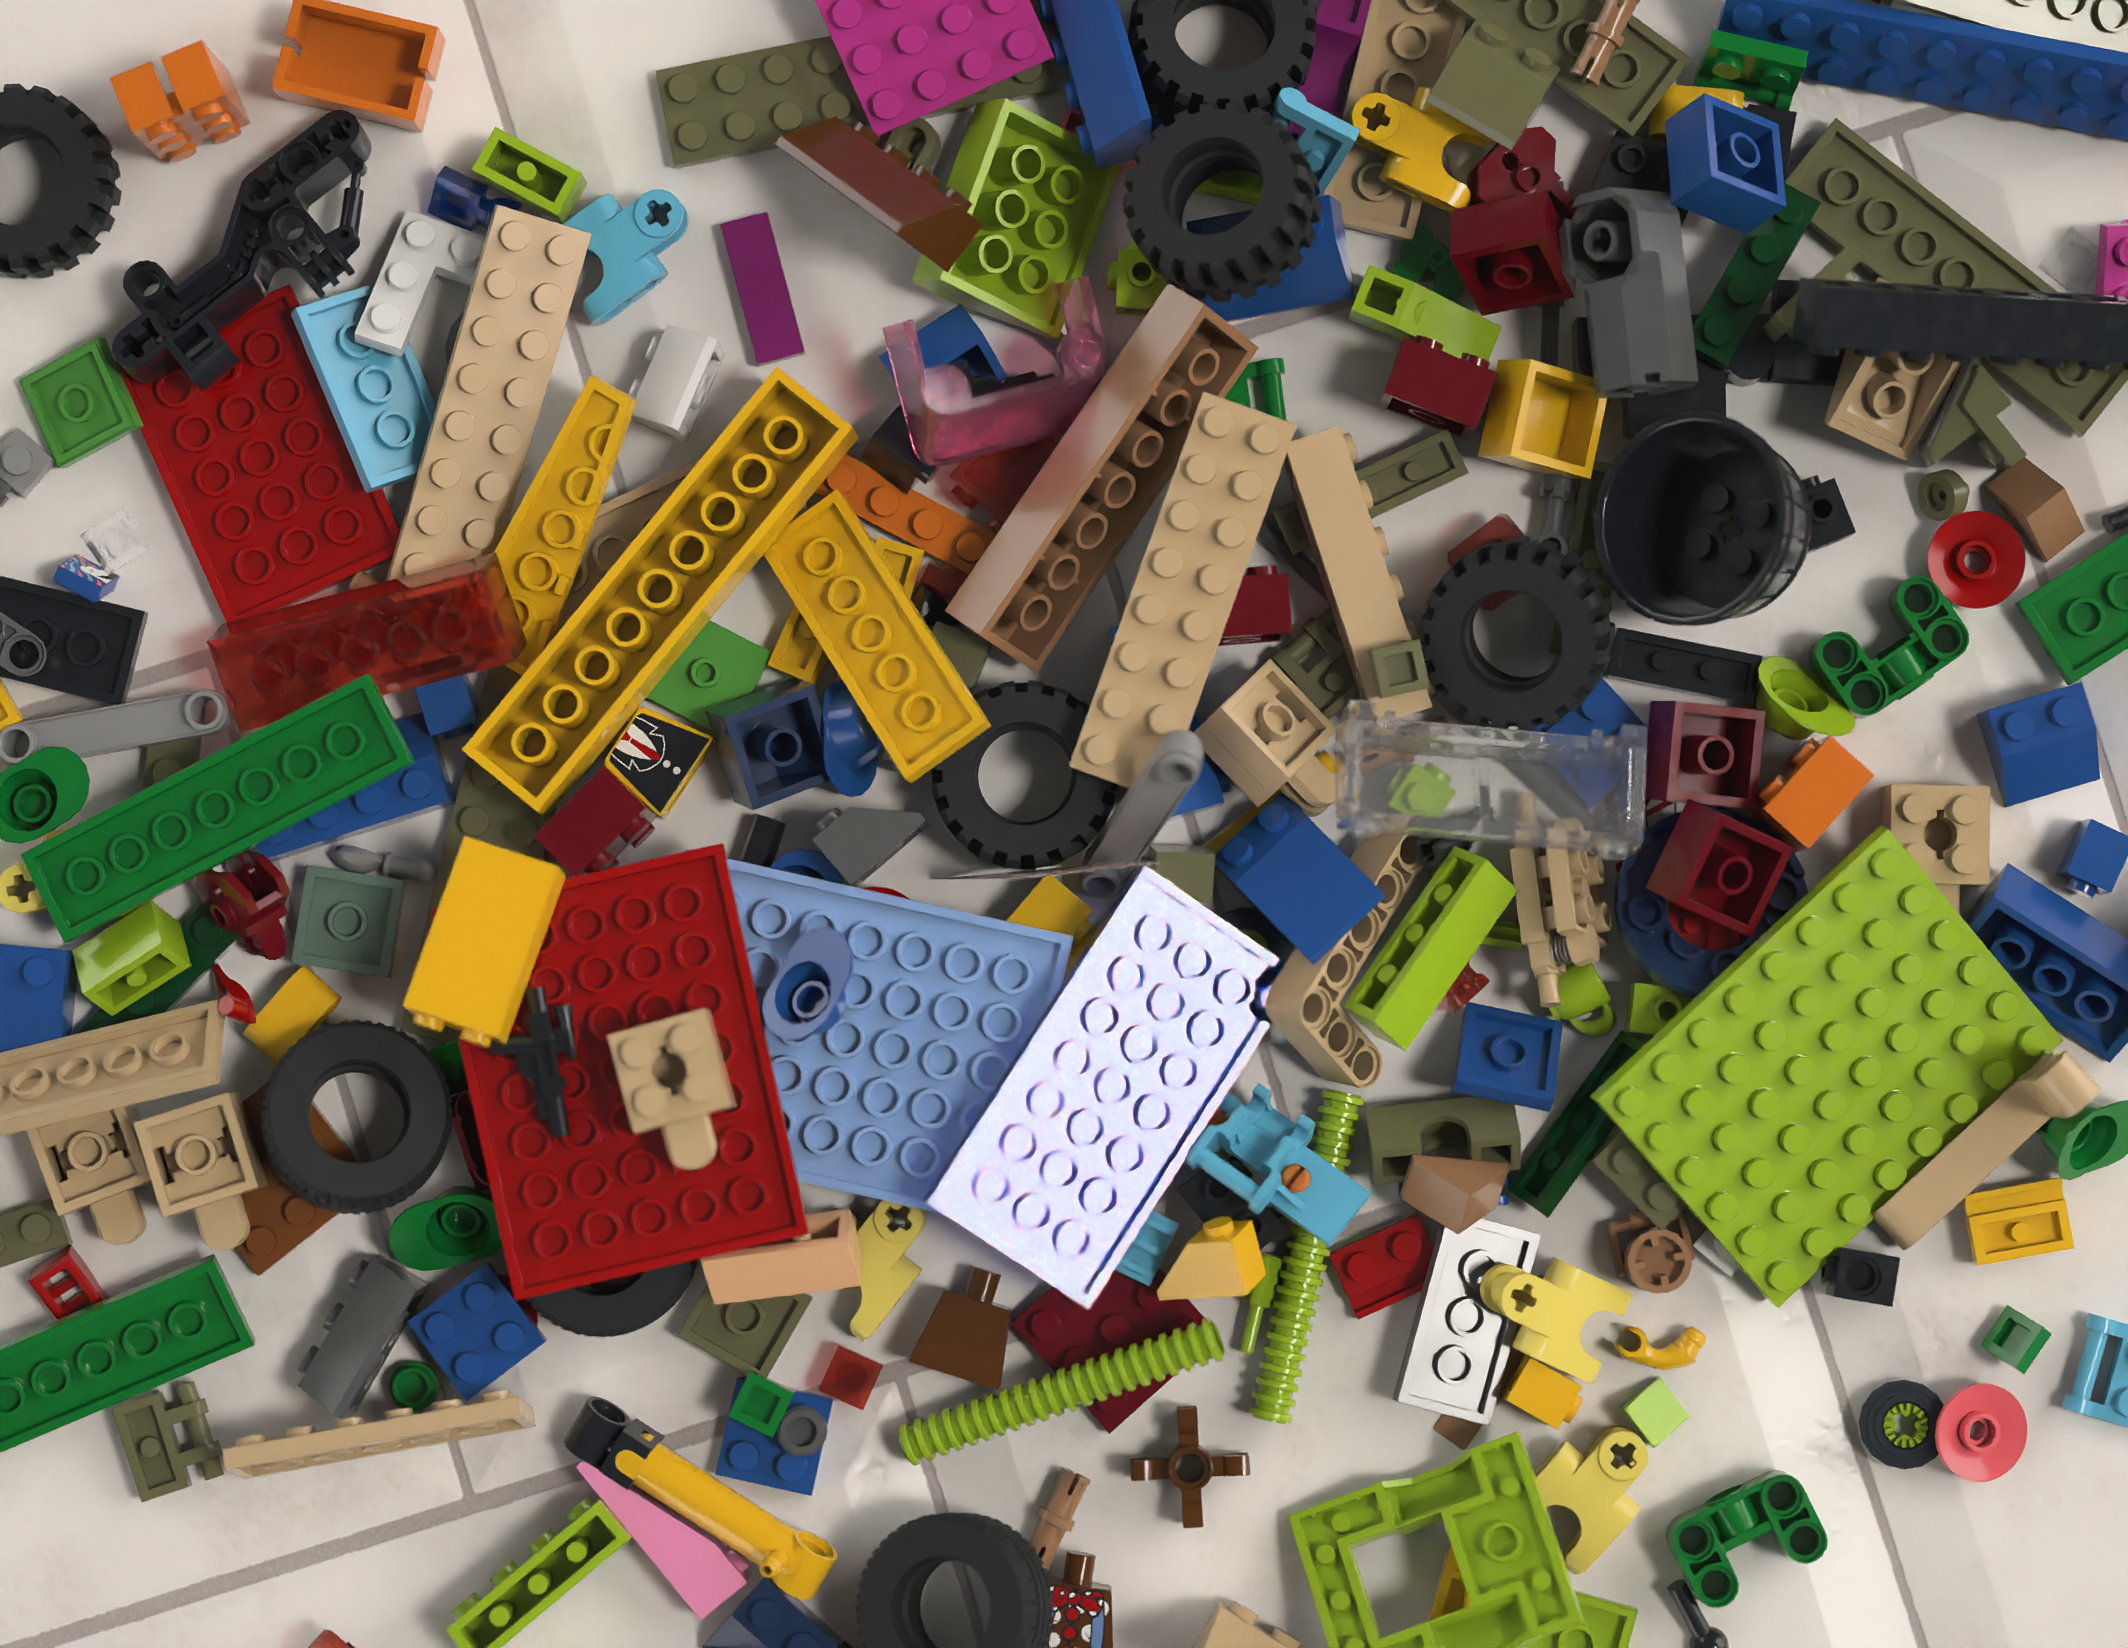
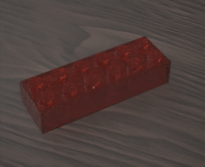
[206,552,527,732]

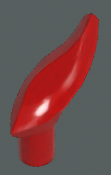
[212,963,256,1024]

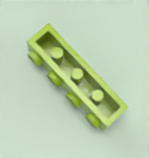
[1343,846,1518,1051]
[445,1496,632,1648]

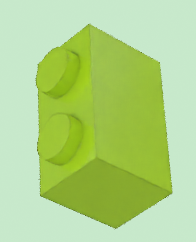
[472,127,588,224]
[72,901,191,1016]

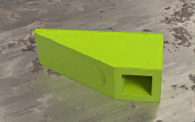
[1348,264,1502,361]

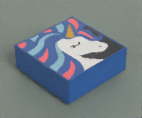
[53,554,120,603]

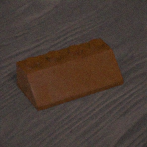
[775,116,983,273]

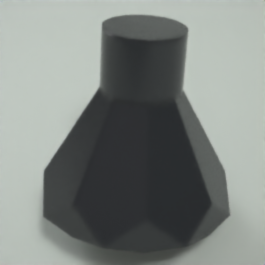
[911,584,960,627]

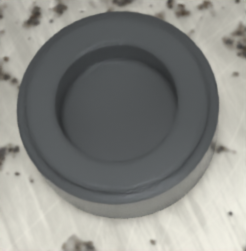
[777,1405,828,1456]

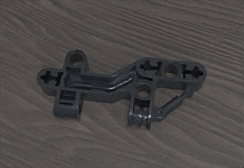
[112,110,371,392]

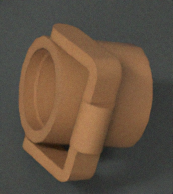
[1607,1211,1695,1293]

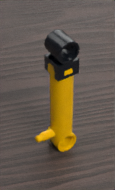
[563,1396,838,1600]

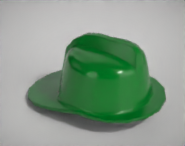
[0,746,90,844]
[2037,1100,2128,1180]
[389,1186,503,1271]

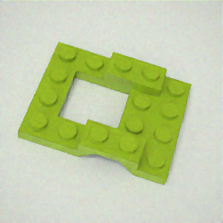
[1288,1431,1585,1648]

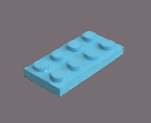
[291,283,436,493]

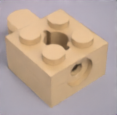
[1193,659,1341,817]
[1881,784,1990,913]
[607,1008,736,1169]
[133,1092,268,1251]
[26,1104,152,1245]

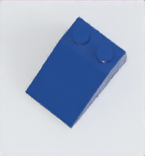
[1215,792,1386,965]
[0,944,77,1052]

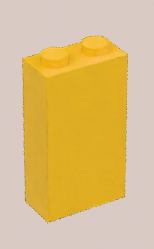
[403,836,566,1048]

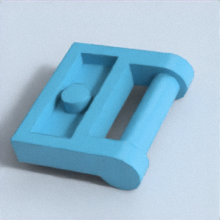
[1246,87,1360,197]
[2061,1313,2128,1427]

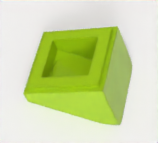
[1620,1377,1689,1448]

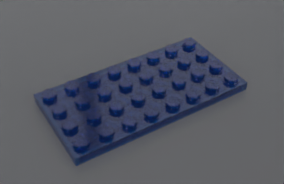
[923,865,1285,1309]

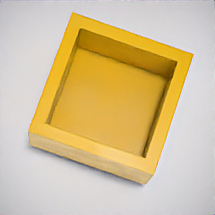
[1478,359,1607,479]

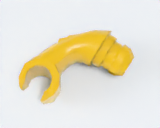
[1613,1326,1705,1370]

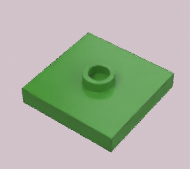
[19,337,144,468]
[646,620,772,731]

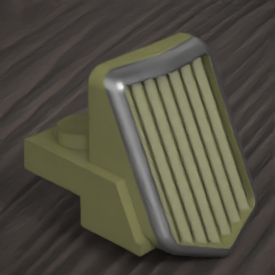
[1919,355,2027,470]

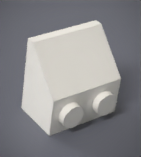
[628,324,725,443]

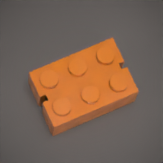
[271,0,446,133]
[109,40,251,162]

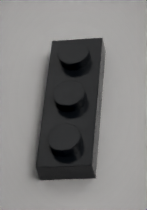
[1607,627,1763,705]

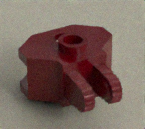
[1467,126,1577,219]
[194,850,290,961]

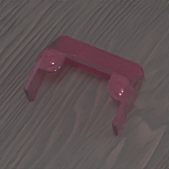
[882,275,1107,467]

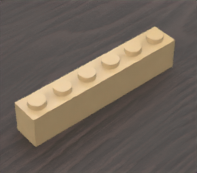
[1283,425,1435,726]

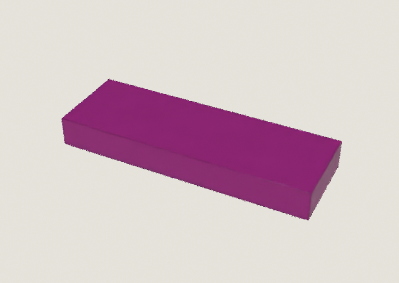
[720,212,806,367]

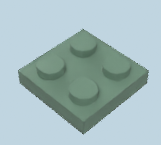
[291,865,406,978]

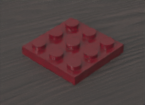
[1011,1256,1205,1434]

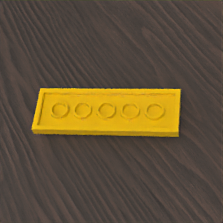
[763,489,991,783]

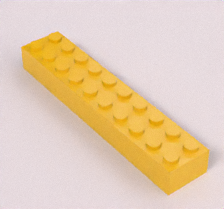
[462,366,859,818]

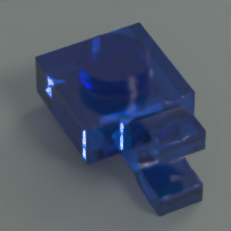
[427,166,522,231]

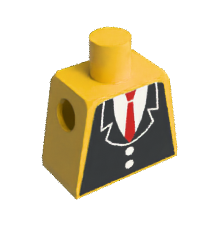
[603,706,716,819]

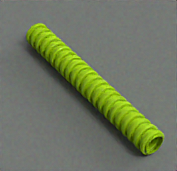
[1248,1088,1365,1424]
[898,1318,1224,1466]

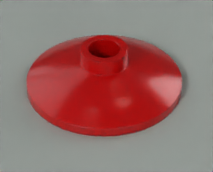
[1927,511,2026,609]

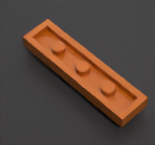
[814,454,997,576]

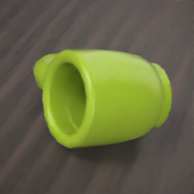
[1538,960,1616,1037]

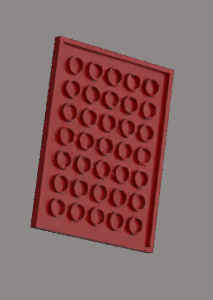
[430,843,810,1301]

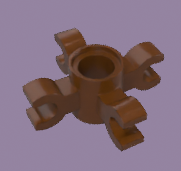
[1130,1406,1250,1528]

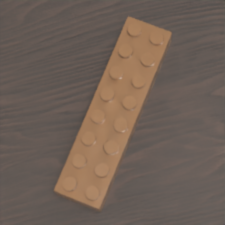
[945,283,1259,673]

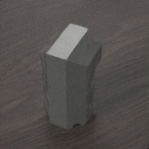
[1558,187,1699,399]

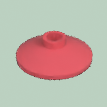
[1935,1383,2027,1482]

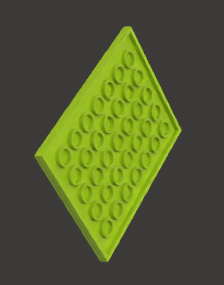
[1590,825,2064,1308]

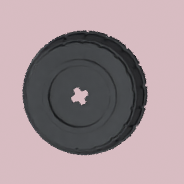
[1593,411,1812,626]

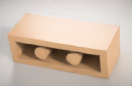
[701,1209,863,1305]

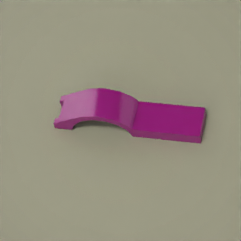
[1287,0,1372,135]

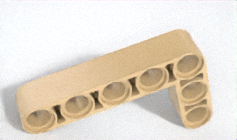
[1265,823,1427,1088]
[1871,1050,2101,1251]

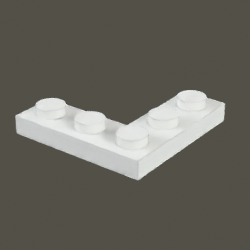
[354,210,486,357]

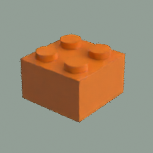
[1750,736,1875,853]

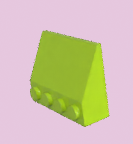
[911,98,1122,339]

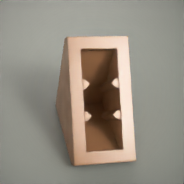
[1984,457,2085,563]
[1400,1154,1509,1235]

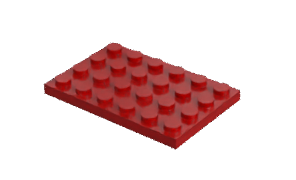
[116,284,401,631]

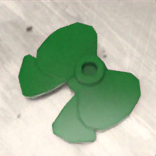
[1393,226,1465,301]

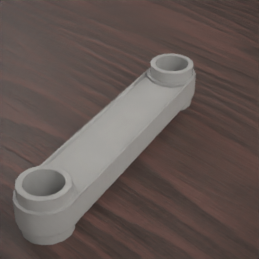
[0,689,235,765]
[1080,730,1204,899]

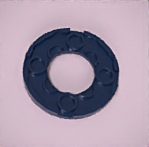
[1614,808,1808,999]

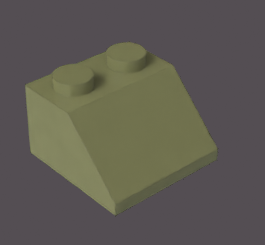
[1426,20,1561,150]

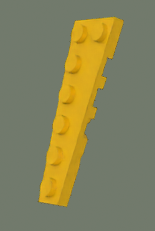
[451,375,637,676]

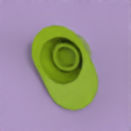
[1756,656,1856,741]

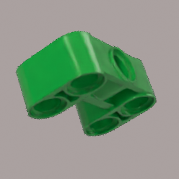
[1809,576,1969,719]
[1666,1470,1828,1608]

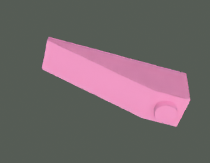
[576,1460,750,1620]

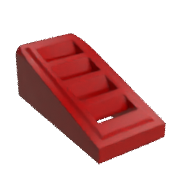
[28,1244,108,1320]

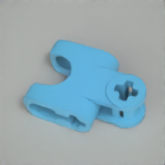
[562,189,688,325]

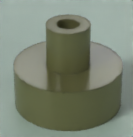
[1917,469,1969,521]

